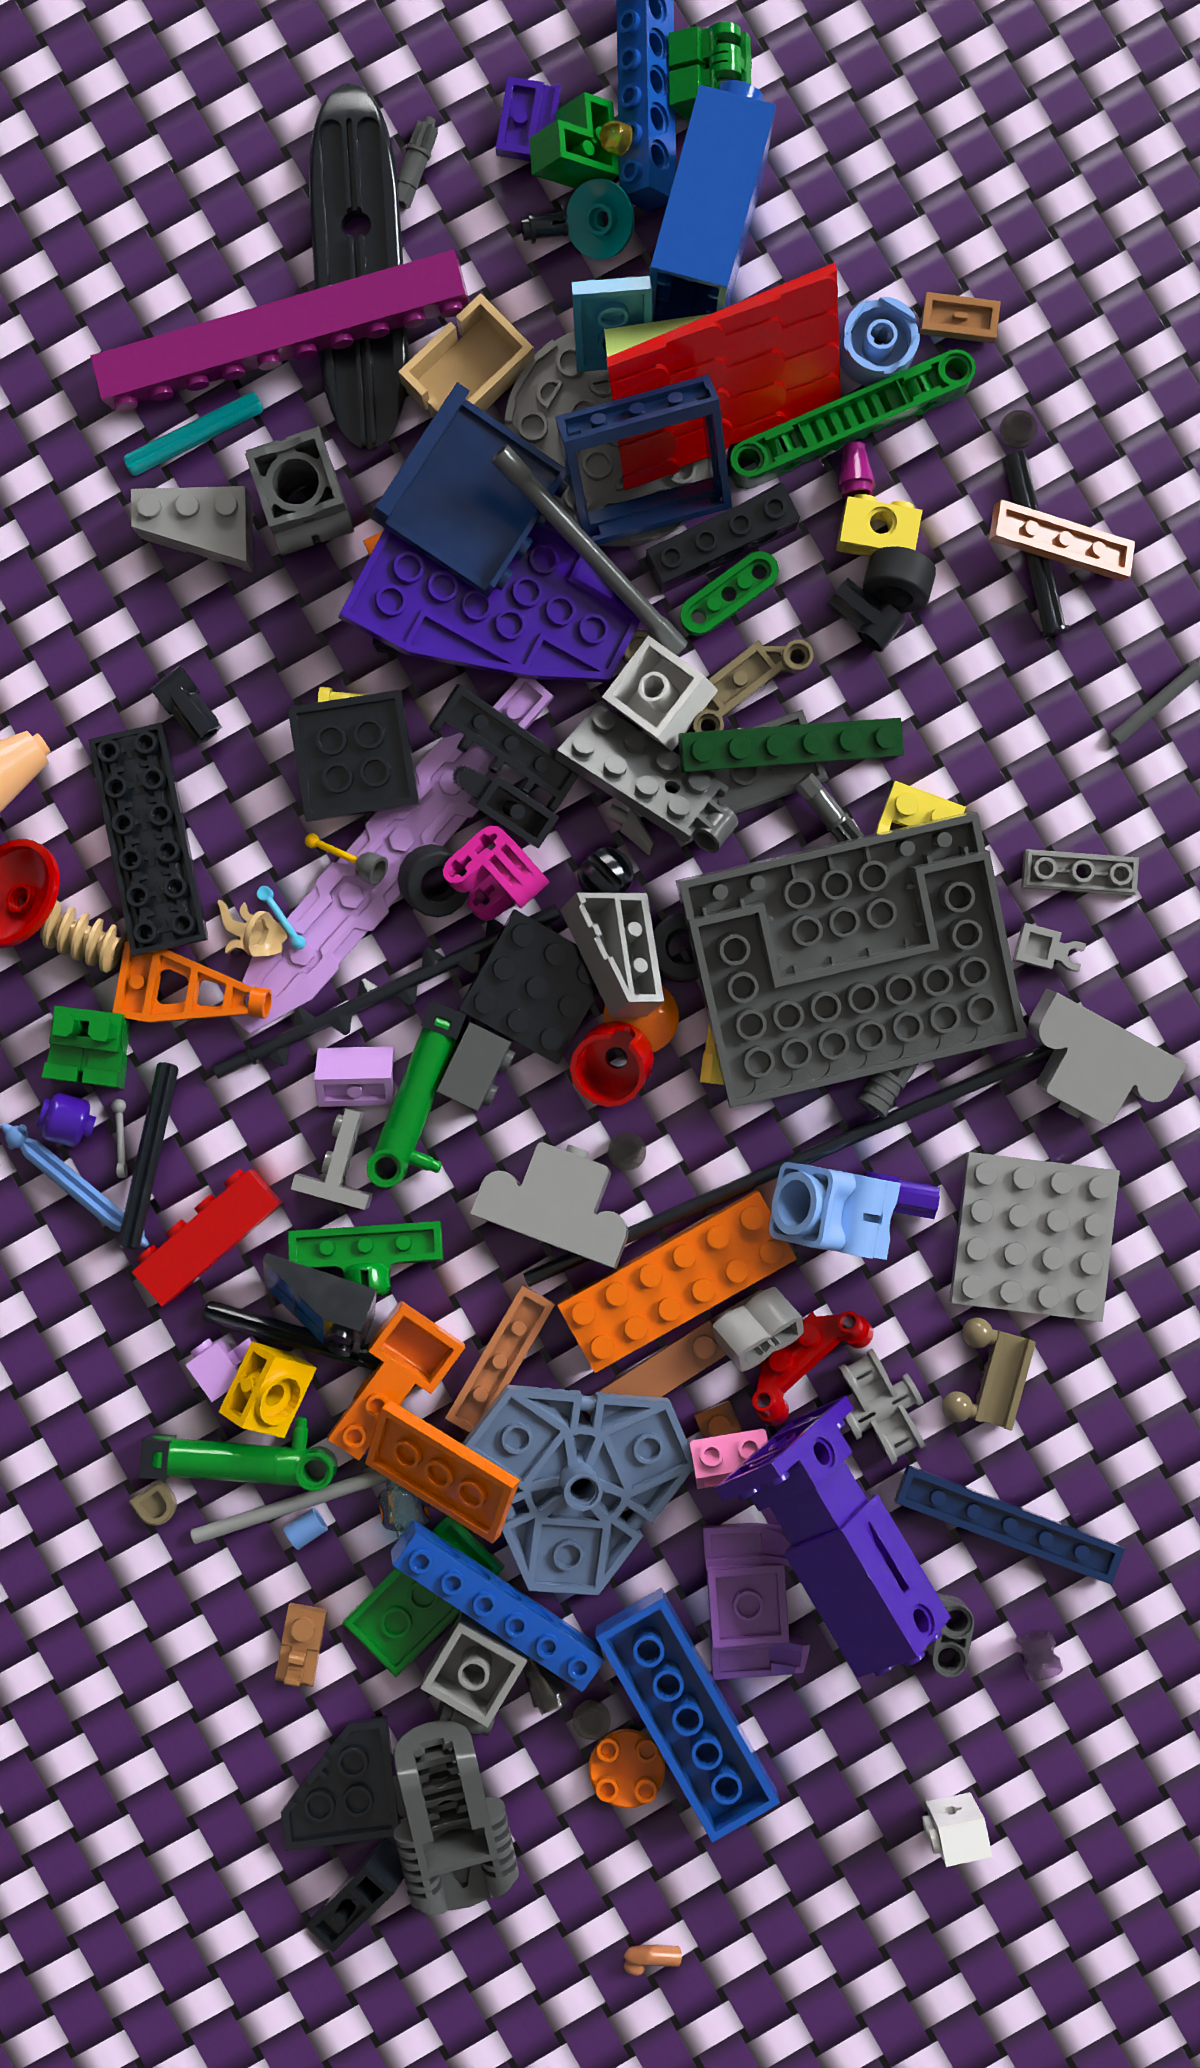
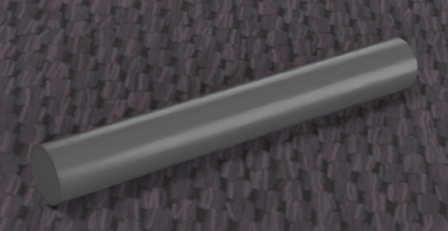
[1109,662,1200,746]

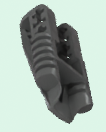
[394,1720,519,1915]

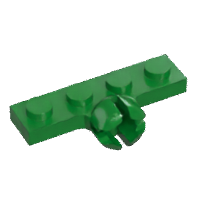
[288,1221,444,1296]

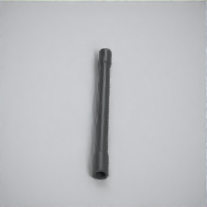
[491,444,688,655]

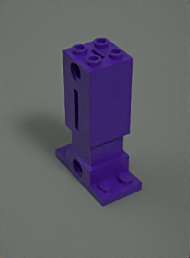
[715,1396,951,1678]

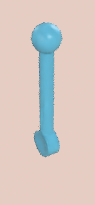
[257,886,306,950]

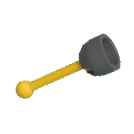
[305,833,388,885]

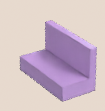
[314,1046,395,1107]

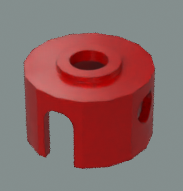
[570,1021,654,1107]

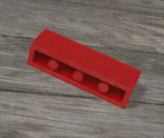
[132,1169,284,1306]

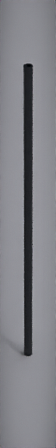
[523,1045,1054,1287]

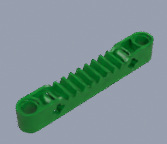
[728,349,976,489]

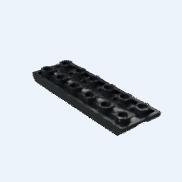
[88,722,208,957]

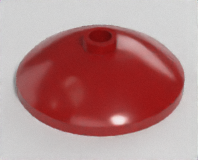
[0,839,60,948]

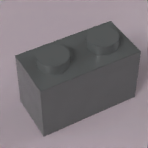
[437,1022,515,1111]

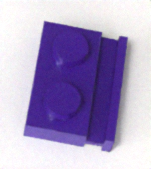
[496,76,561,161]

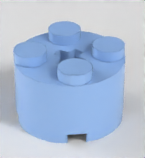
[839,297,920,386]

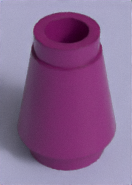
[838,441,876,501]

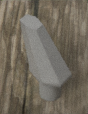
[606,804,654,855]

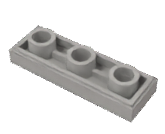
[1021,849,1139,896]

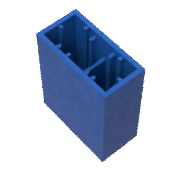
[649,80,777,322]

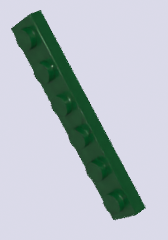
[678,718,904,773]

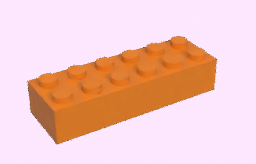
[557,1190,797,1373]

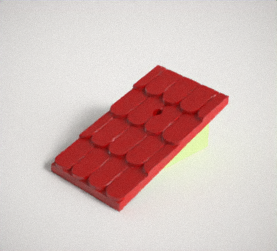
[604,262,841,491]

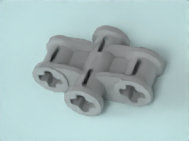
[839,1349,926,1464]

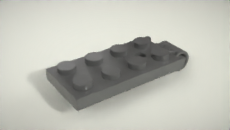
[555,703,738,853]

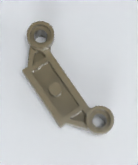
[693,640,814,732]

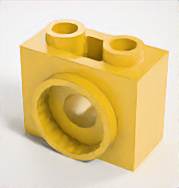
[219,1341,317,1438]

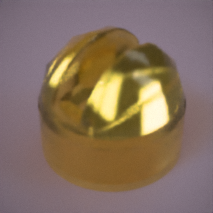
[599,120,632,156]

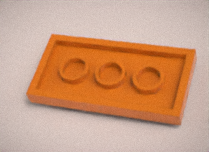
[365,1400,520,1544]

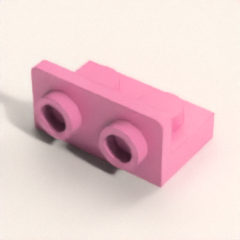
[690,1429,768,1489]

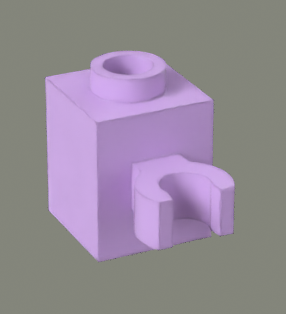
[185,1335,258,1402]

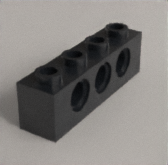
[645,484,800,594]

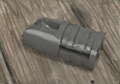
[856,1063,919,1118]

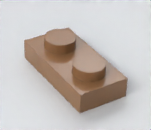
[920,292,1001,344]

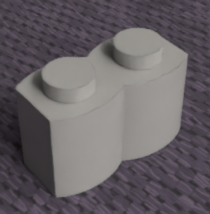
[713,1287,804,1372]

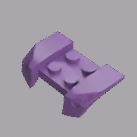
[702,1523,810,1680]

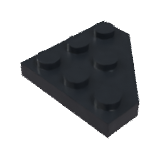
[281,1715,401,1851]

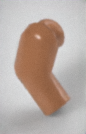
[624,1944,682,1976]

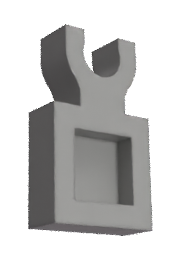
[1013,923,1086,972]

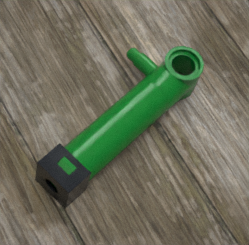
[366,1001,469,1188]
[139,1416,338,1491]

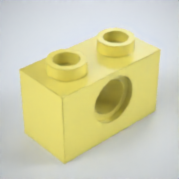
[836,494,922,557]

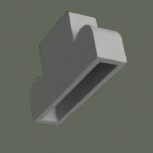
[1028,988,1188,1125]
[470,1142,629,1269]

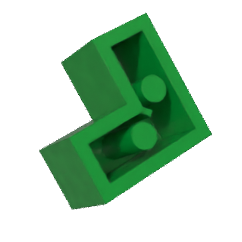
[529,92,619,189]

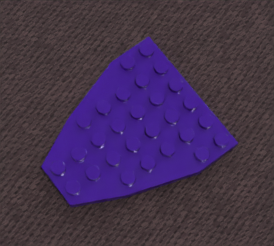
[338,520,640,683]

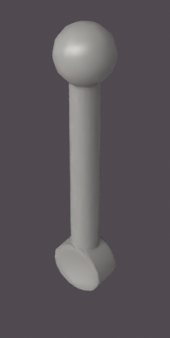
[111,1099,128,1178]

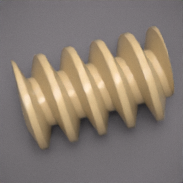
[40,901,127,973]

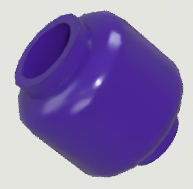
[36,1092,96,1147]

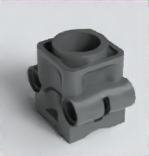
[245,426,354,556]

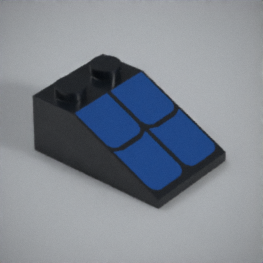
[263,1253,377,1357]

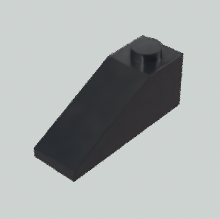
[305,1838,404,1953]

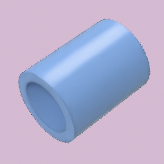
[284,1508,328,1550]

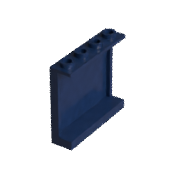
[370,382,569,598]

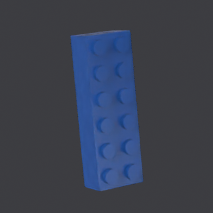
[595,1587,780,1843]

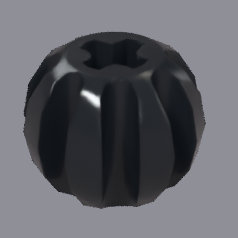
[577,847,634,893]

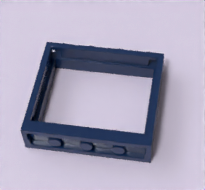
[555,374,732,545]

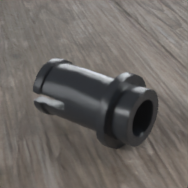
[520,211,569,244]

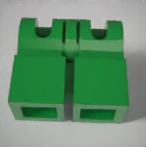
[668,22,752,120]
[42,1006,130,1089]

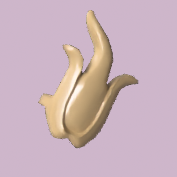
[218,900,288,957]

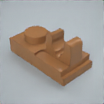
[275,1602,328,1687]

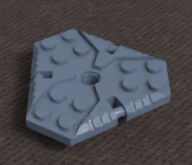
[463,1385,694,1595]

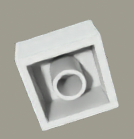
[602,635,718,751]

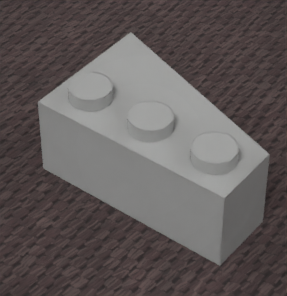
[131,486,254,573]
[560,893,664,1017]

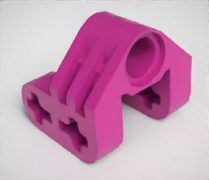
[443,826,550,921]

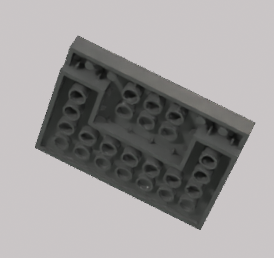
[675,812,1027,1108]

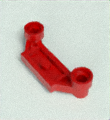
[752,1311,873,1426]

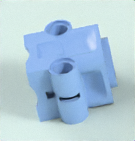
[769,1162,901,1260]

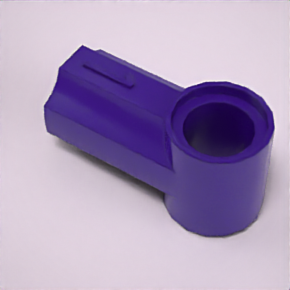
[866,1171,940,1219]

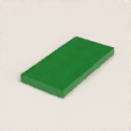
[342,1516,505,1677]

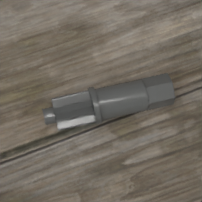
[397,116,438,209]
[794,772,864,842]

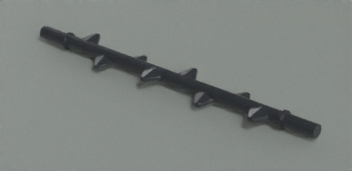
[212,904,561,1079]

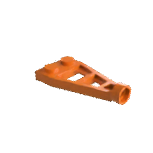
[112,941,272,1023]

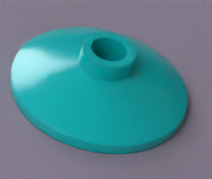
[566,179,634,259]

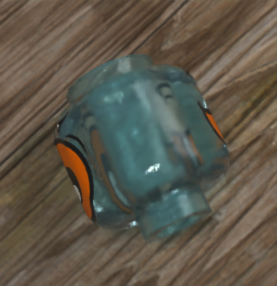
[378,1481,431,1537]

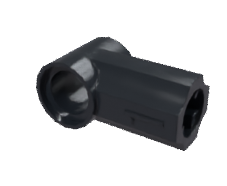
[826,578,906,652]
[149,665,222,746]

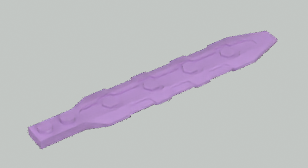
[231,678,554,1034]

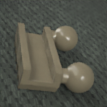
[942,1317,1036,1431]

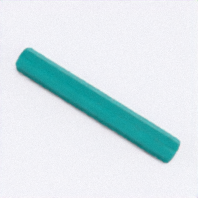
[124,392,263,476]

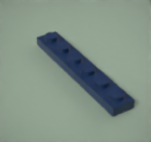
[894,1464,1125,1585]

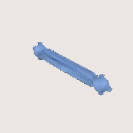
[1,1123,149,1248]

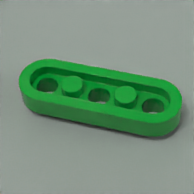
[680,551,779,636]

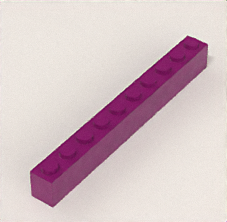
[90,249,470,411]

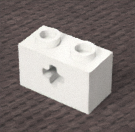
[922,1792,993,1867]

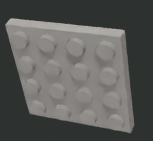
[949,1152,1120,1322]

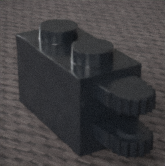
[452,765,559,849]

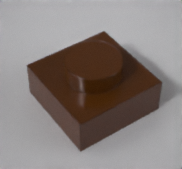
[694,1399,742,1438]

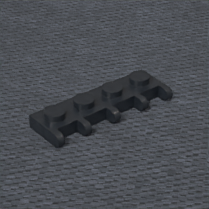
[429,684,580,813]

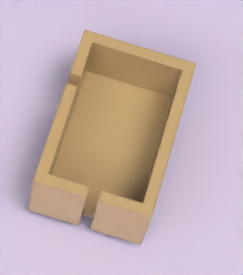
[398,293,535,418]

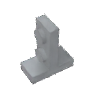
[291,1109,373,1210]

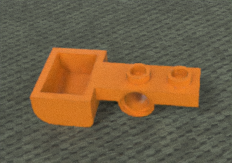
[328,1301,465,1460]

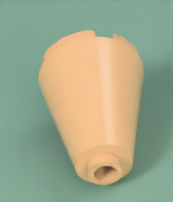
[0,731,51,813]

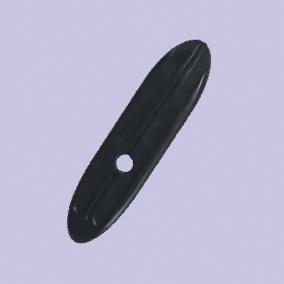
[309,83,409,449]

